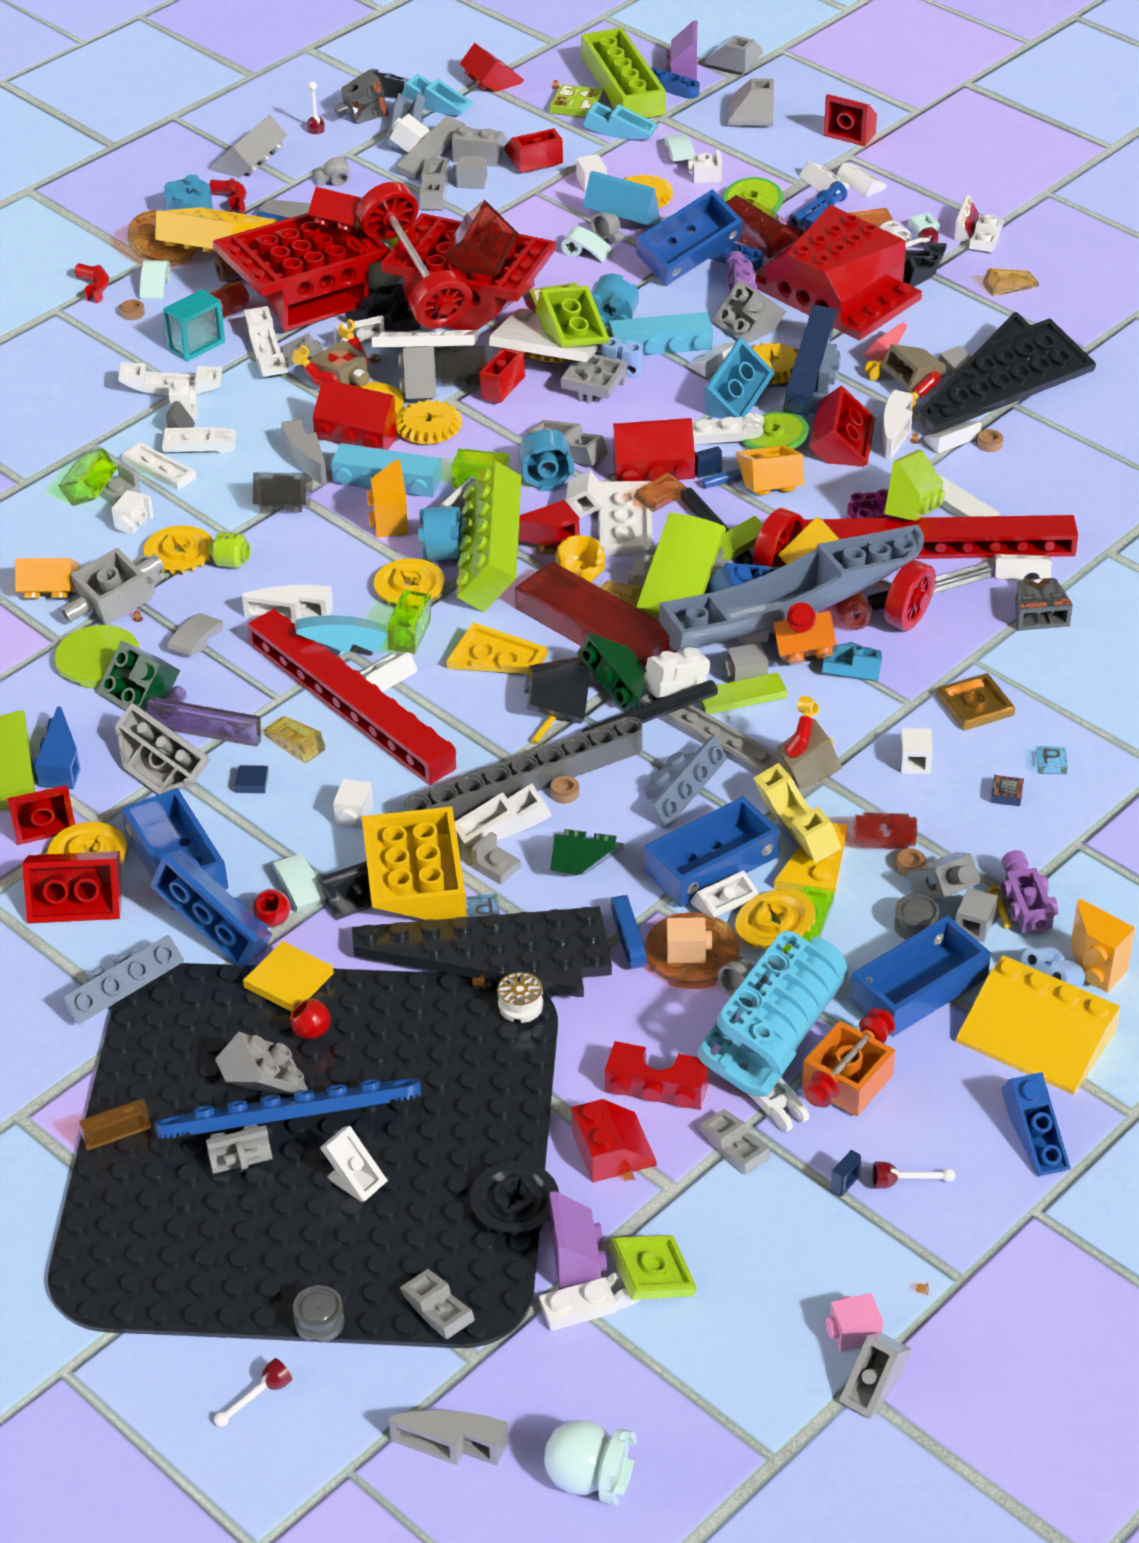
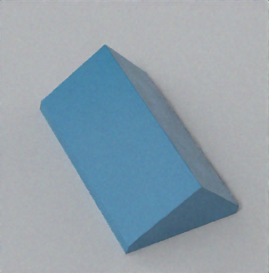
[583,171,660,224]
[704,337,775,419]

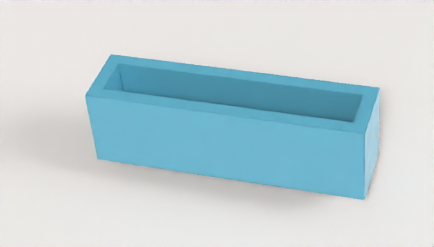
[610,312,713,356]
[331,443,442,498]

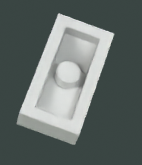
[320,1126,388,1202]

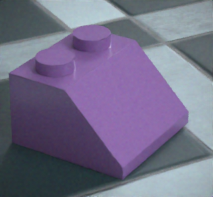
[666,20,698,80]
[550,1191,607,1290]

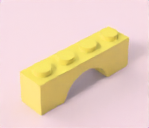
[753,763,842,863]

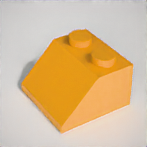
[736,445,804,495]
[366,459,409,538]
[15,558,81,599]
[1070,898,1135,993]

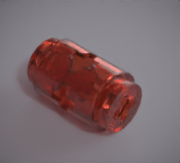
[210,281,250,319]
[833,591,872,630]
[853,812,917,849]

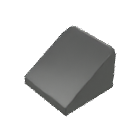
[166,401,195,428]

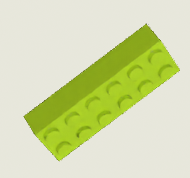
[581,27,666,118]
[456,460,522,612]

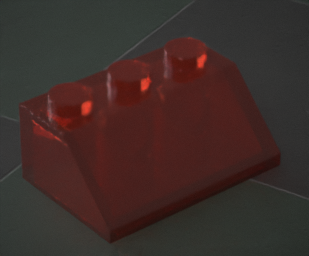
[726,195,804,259]
[444,199,519,276]

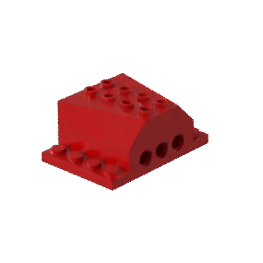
[755,204,922,341]
[213,213,390,332]
[381,213,556,330]

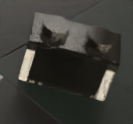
[435,346,486,386]
[253,472,313,512]

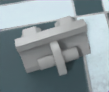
[206,1124,273,1174]

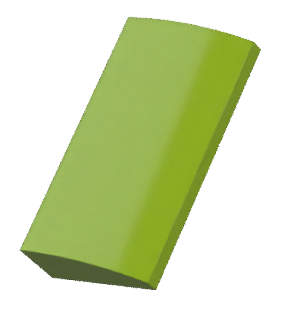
[636,512,726,620]
[0,710,36,811]

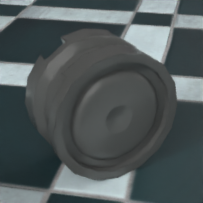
[894,894,939,940]
[293,1285,345,1343]

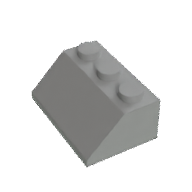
[209,114,288,178]

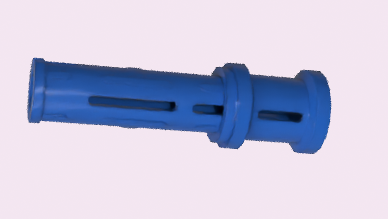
[788,181,848,229]

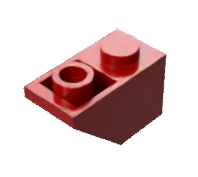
[518,500,580,547]

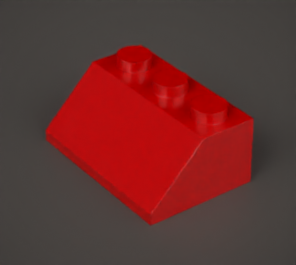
[312,379,397,450]
[809,385,876,467]
[613,418,695,482]
[22,851,122,923]

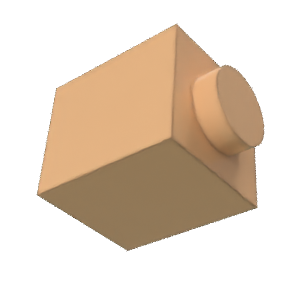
[667,918,712,963]

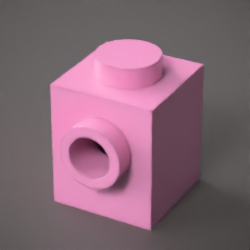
[826,1293,883,1351]

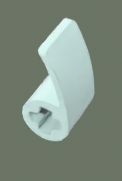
[561,226,611,263]
[140,260,171,300]

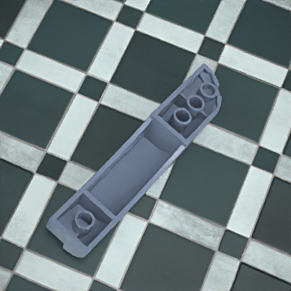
[659,525,924,651]

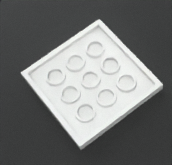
[489,308,610,362]
[372,330,478,348]

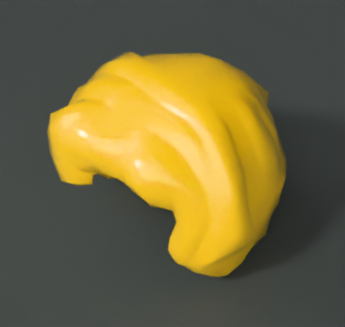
[555,535,606,586]

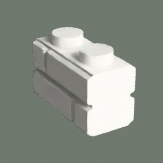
[643,647,710,698]

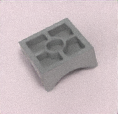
[561,354,627,404]

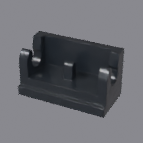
[320,861,372,920]

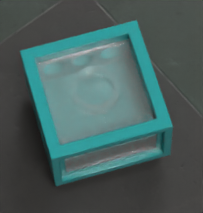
[163,289,225,362]

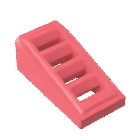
[864,322,907,362]

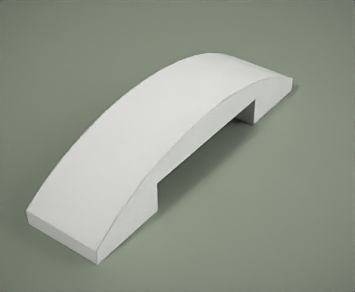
[244,306,288,377]
[118,362,222,396]

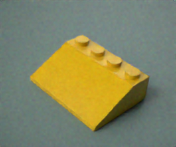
[155,207,277,253]
[361,806,467,920]
[956,955,1121,1095]

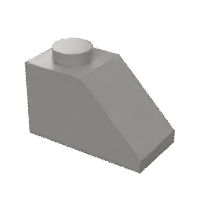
[839,1332,912,1418]

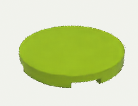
[55,625,140,688]

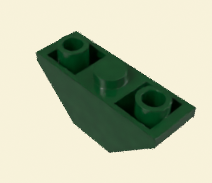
[577,633,645,713]

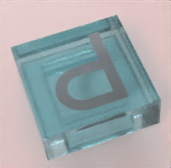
[1035,746,1068,775]
[466,894,500,917]

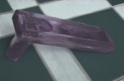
[147,686,261,747]

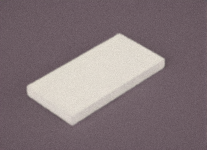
[598,481,653,556]

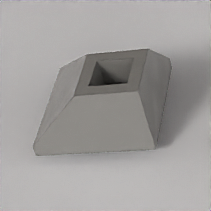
[705,35,763,73]
[728,78,774,127]
[712,279,787,344]
[215,1032,308,1095]

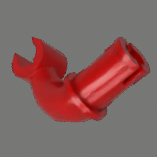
[209,178,247,214]
[74,263,110,304]

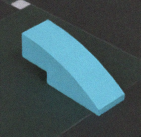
[402,74,473,115]
[583,101,658,140]
[294,615,388,654]

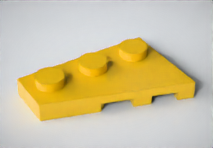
[446,622,548,674]
[774,823,848,897]

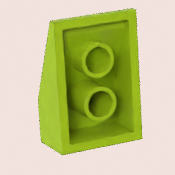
[536,285,610,348]

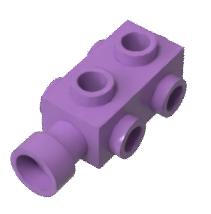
[724,251,758,299]
[1001,850,1058,933]

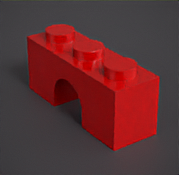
[604,1041,710,1110]

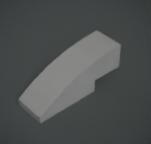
[420,158,449,210]
[281,419,327,485]
[527,420,608,466]
[389,1410,509,1466]

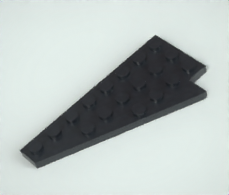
[918,311,1096,434]
[352,906,612,997]

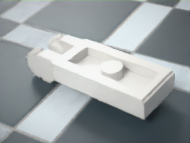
[692,413,764,445]
[162,427,237,454]
[739,1066,810,1132]
[539,1271,640,1331]

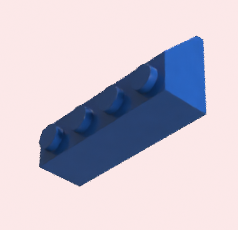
[150,850,272,967]

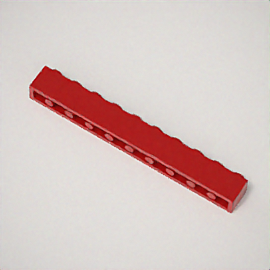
[803,515,1079,559]
[247,609,457,786]

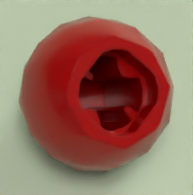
[252,888,291,928]
[290,999,331,1040]

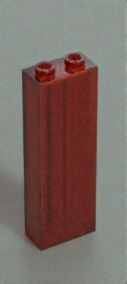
[515,561,678,674]

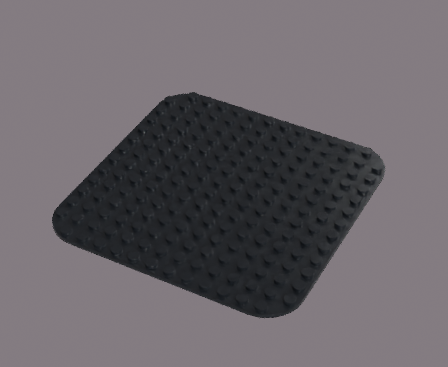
[48,963,558,1348]

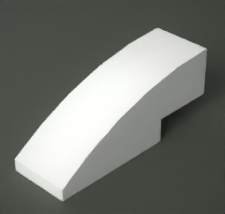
[882,389,913,460]
[242,585,333,624]
[455,784,552,846]

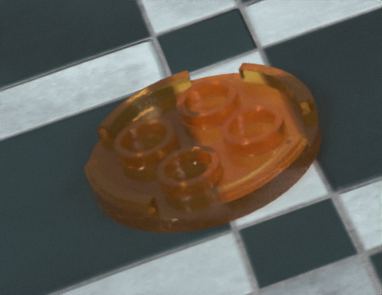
[127,210,198,266]
[645,912,740,989]

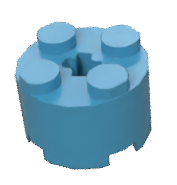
[164,174,213,210]
[590,273,639,326]
[519,429,574,491]
[418,506,462,562]

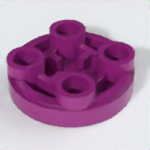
[847,489,900,519]

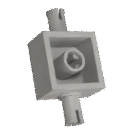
[61,547,164,625]

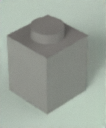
[453,156,488,189]
[723,643,768,682]
[956,888,998,942]

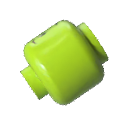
[208,531,251,568]

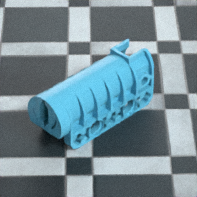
[697,931,848,1097]

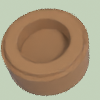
[120,299,145,320]
[977,429,1004,452]
[550,776,580,804]
[895,848,926,877]

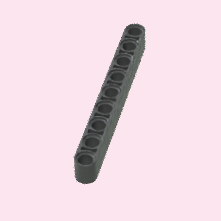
[404,717,643,821]

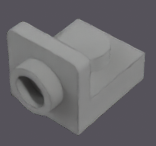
[283,333,323,367]
[98,462,141,506]
[472,832,521,885]

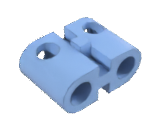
[601,337,643,378]
[1021,947,1085,987]

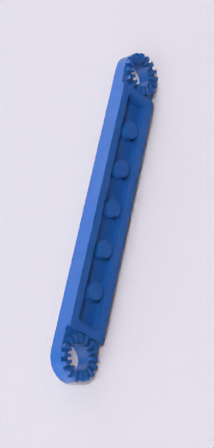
[154,1078,421,1138]

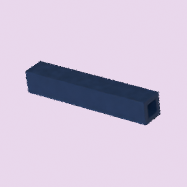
[783,304,837,417]

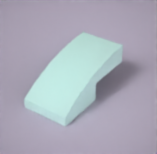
[664,134,695,161]
[273,853,326,913]

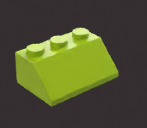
[884,450,945,521]

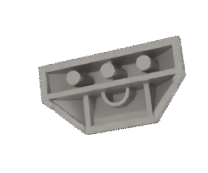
[115,702,211,794]

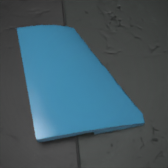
[822,642,882,681]

